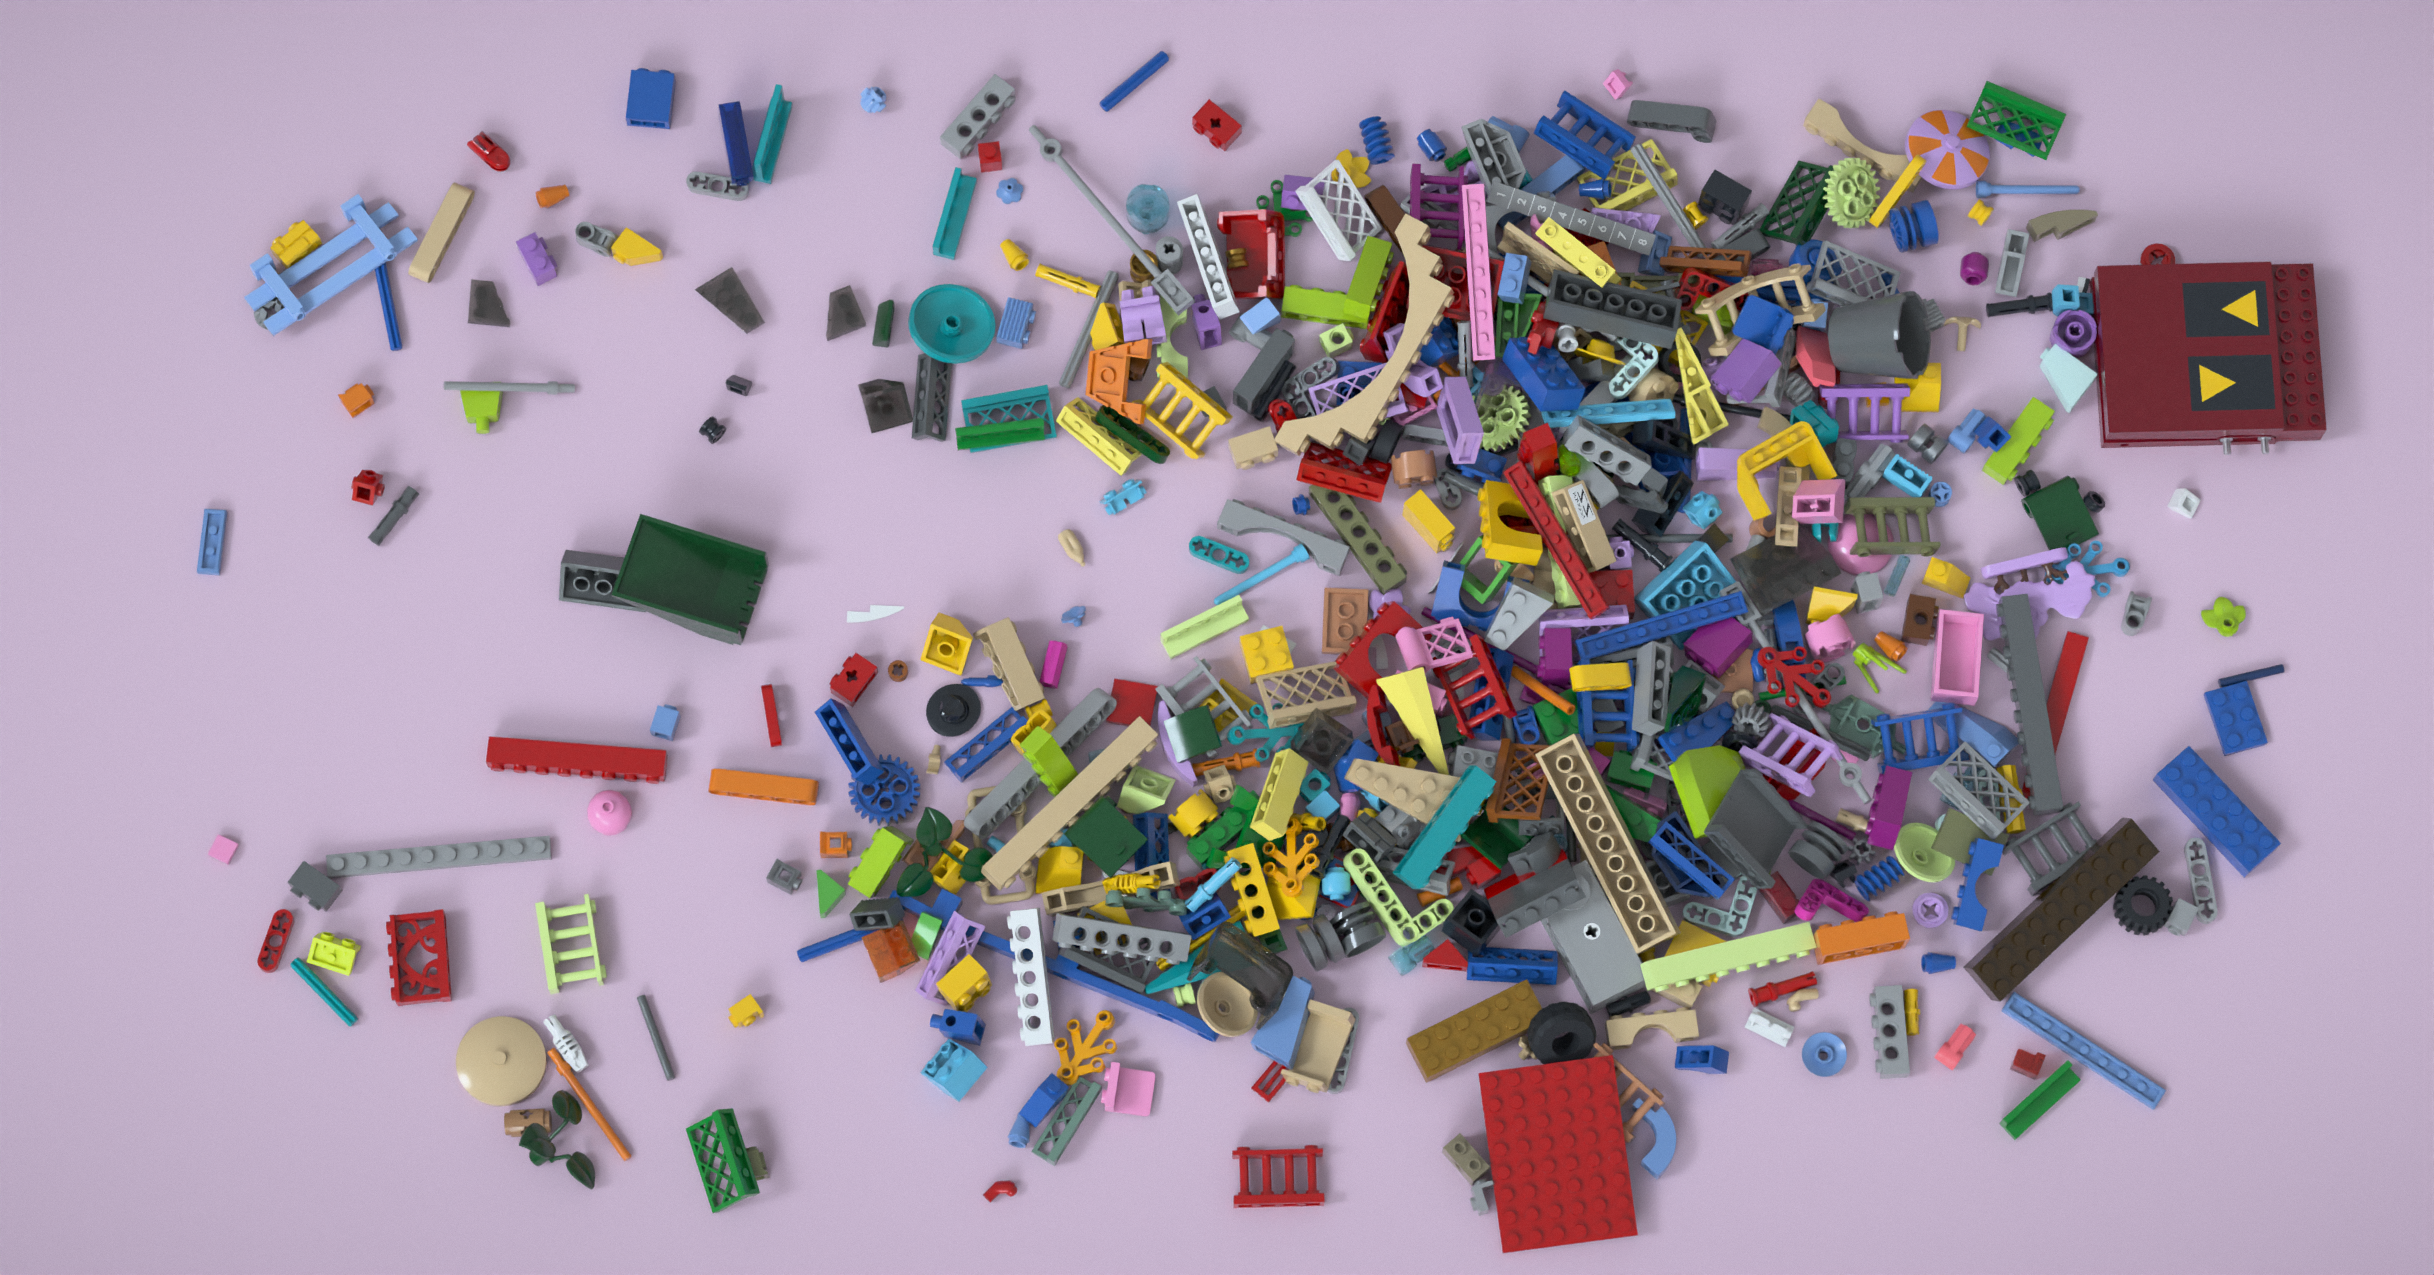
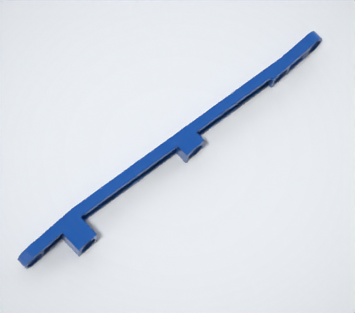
[889,889,1220,1042]

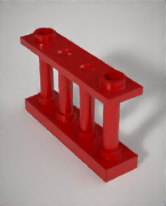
[1432,634,1517,739]
[1232,1145,1325,1208]

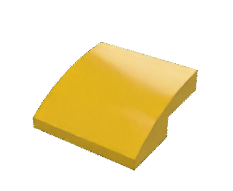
[1199,678,1258,734]

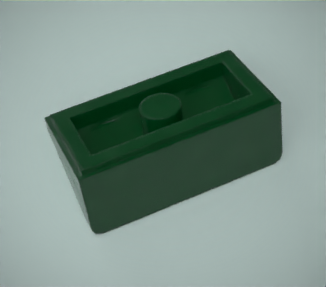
[872,300,895,348]

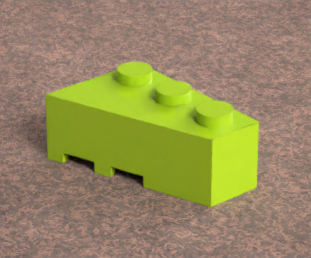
[848,826,914,898]

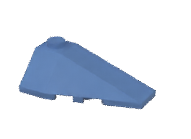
[1928,702,2018,769]

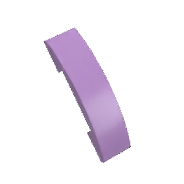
[1158,700,1197,787]

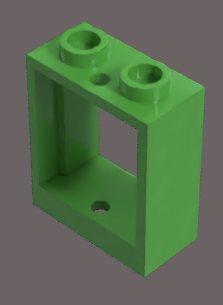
[1459,535,1519,605]

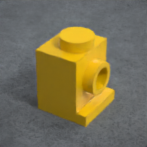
[728,994,764,1028]

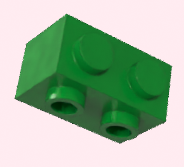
[1606,750,1657,793]

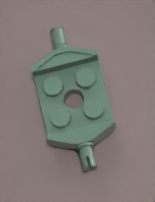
[1821,694,1906,759]

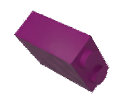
[1684,618,1753,678]

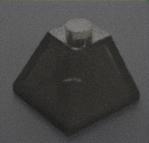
[858,379,913,433]

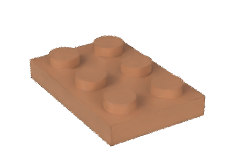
[1322,588,1368,654]

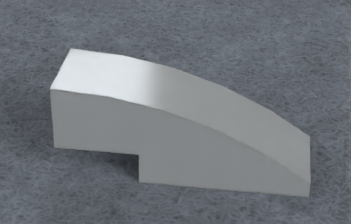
[1995,229,2030,297]

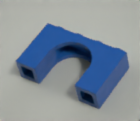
[1431,560,1530,632]

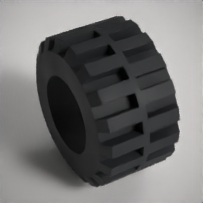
[2113,875,2173,936]

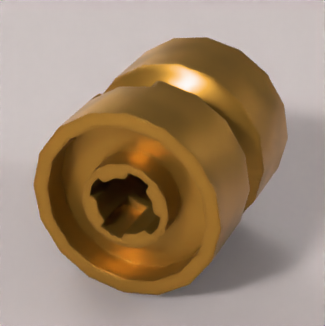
[1130,249,1158,283]

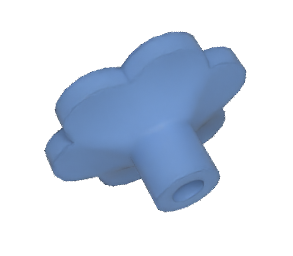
[996,178,1023,204]
[1061,606,1086,627]

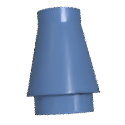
[1008,1113,1030,1148]

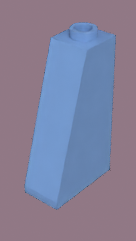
[1251,976,1315,1070]

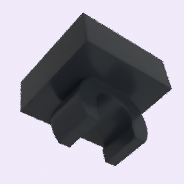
[1830,859,1857,888]

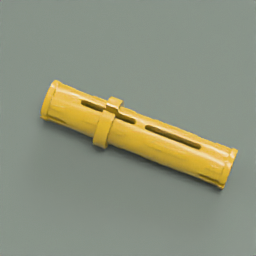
[1035,263,1101,299]

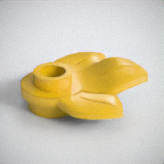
[1331,149,1371,188]

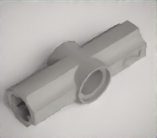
[1844,444,1896,501]

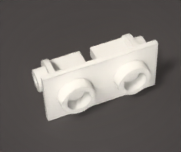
[1744,1008,1794,1047]

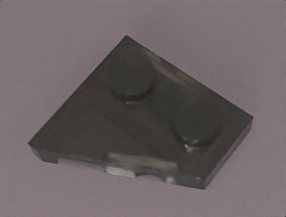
[826,285,866,341]

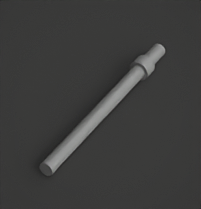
[443,381,575,395]

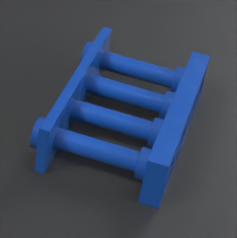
[1534,90,1636,180]
[1575,659,1640,752]
[1871,703,1969,774]

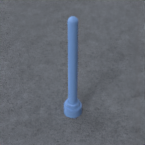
[1976,181,2080,198]

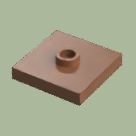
[1711,649,1753,693]

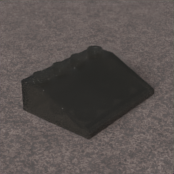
[1730,523,1842,617]

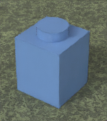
[650,704,681,741]

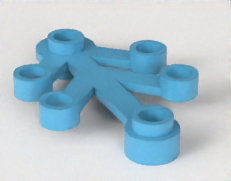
[2045,541,2130,597]

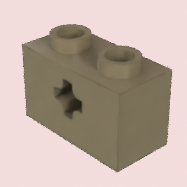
[1442,1133,1490,1186]

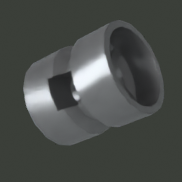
[1907,423,1949,464]

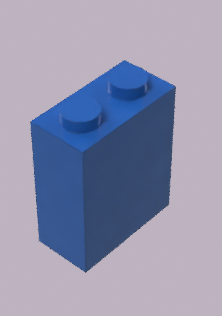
[626,68,676,129]

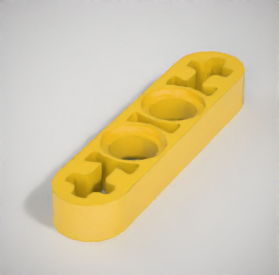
[1869,154,1927,229]

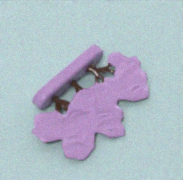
[1964,548,2095,640]

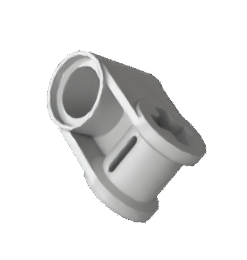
[575,222,618,257]
[2121,591,2152,636]

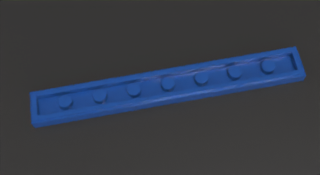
[1575,591,1749,660]

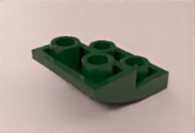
[1163,705,1222,763]

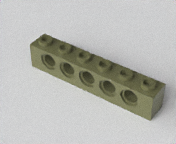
[1308,485,1407,595]

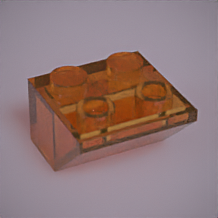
[862,920,920,983]

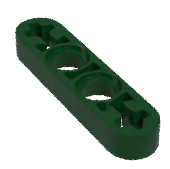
[1095,405,1170,464]

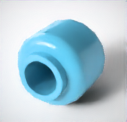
[1322,867,1351,900]

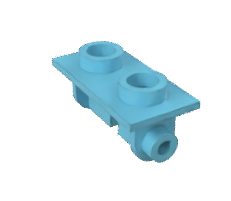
[1099,478,1147,515]

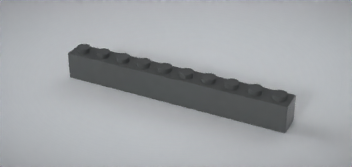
[1996,594,2064,816]

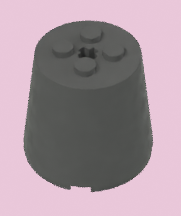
[1828,291,1931,379]

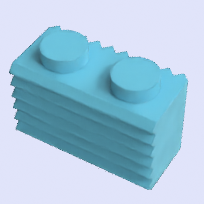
[1882,454,1932,497]

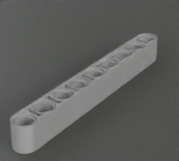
[964,688,1117,839]

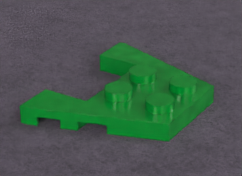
[1206,785,1290,869]

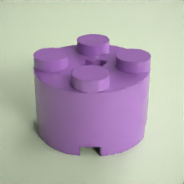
[2049,310,2097,358]

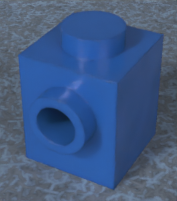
[1974,416,2011,453]

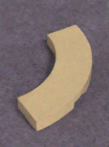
[1757,406,1810,482]

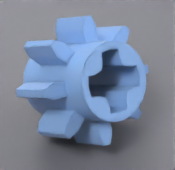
[860,87,886,113]

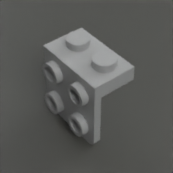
[1447,745,1498,778]
[1375,804,1426,850]

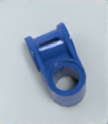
[1512,705,1540,745]

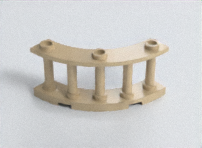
[1695,263,1826,356]

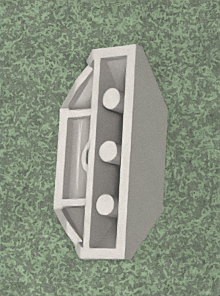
[1461,119,1526,205]

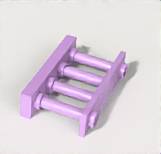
[1739,713,1843,797]

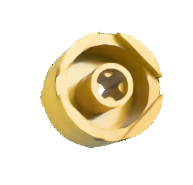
[1168,788,1219,839]

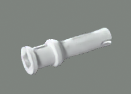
[1556,322,1578,353]

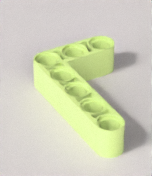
[1343,849,1454,946]

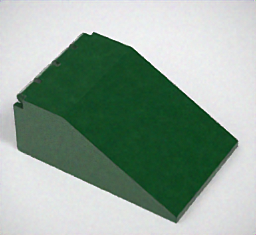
[612,514,769,645]

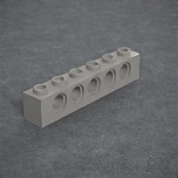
[1052,913,1191,965]

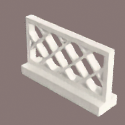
[1295,160,1382,261]

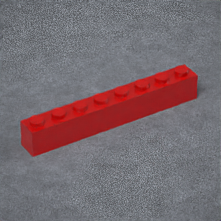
[486,736,668,784]

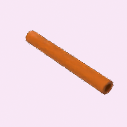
[1511,666,1575,715]

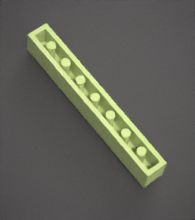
[1640,922,1817,992]

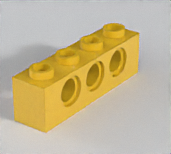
[1224,843,1280,937]

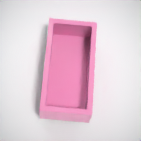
[1930,609,1984,706]

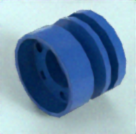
[1889,200,1939,253]

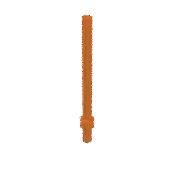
[547,1048,632,1161]

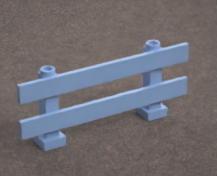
[244,194,418,336]

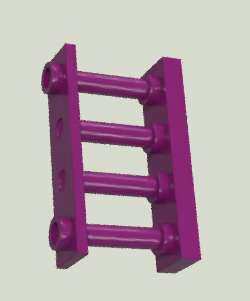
[1410,163,1468,250]

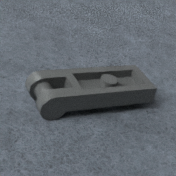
[1614,485,1668,513]

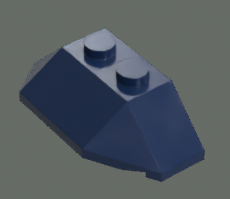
[1651,811,1726,898]

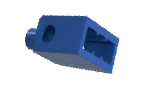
[930,1009,986,1046]

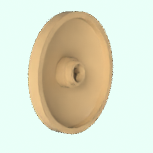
[456,1016,547,1107]

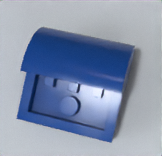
[1336,360,1382,405]

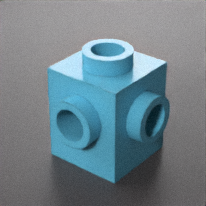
[1683,491,1723,529]

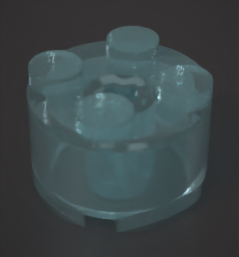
[1126,184,1169,234]

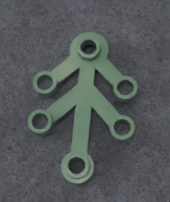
[1105,888,1189,916]

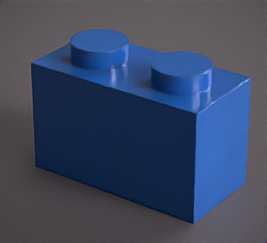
[1179,892,1231,940]

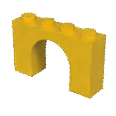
[1477,480,1543,566]

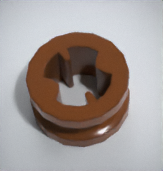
[888,660,908,682]

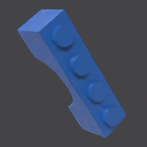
[1951,838,2004,931]

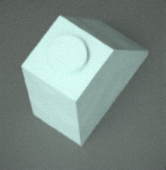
[2039,344,2097,413]

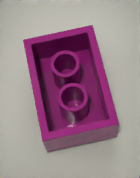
[1865,766,1912,850]

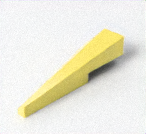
[1675,327,1729,444]
[1376,667,1449,775]

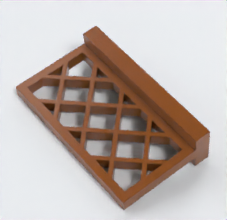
[1486,738,1551,823]

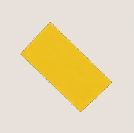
[1595,732,1615,757]

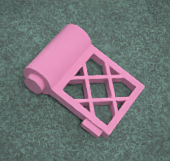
[1395,617,1473,673]

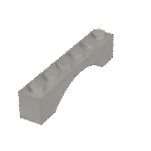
[1217,499,1350,576]

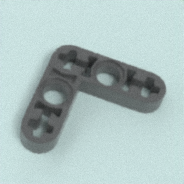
[1282,357,1340,419]

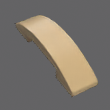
[1775,466,1802,547]

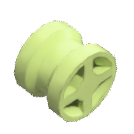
[1173,983,1196,1008]

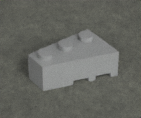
[1484,577,1554,650]

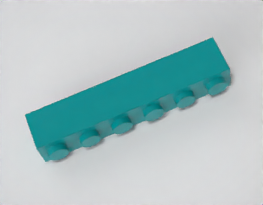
[1393,765,1497,889]

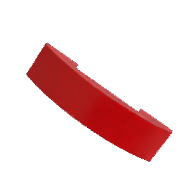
[1367,685,1401,767]

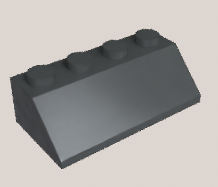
[559,550,646,612]

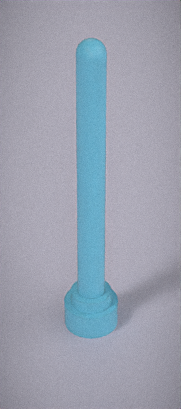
[1214,544,1310,605]

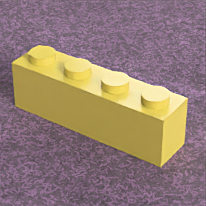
[1250,748,1309,841]

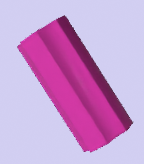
[1039,641,1068,689]

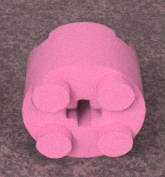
[1804,614,1856,663]

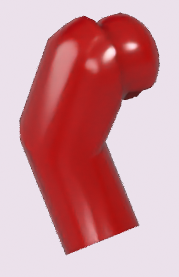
[983,1180,1018,1203]

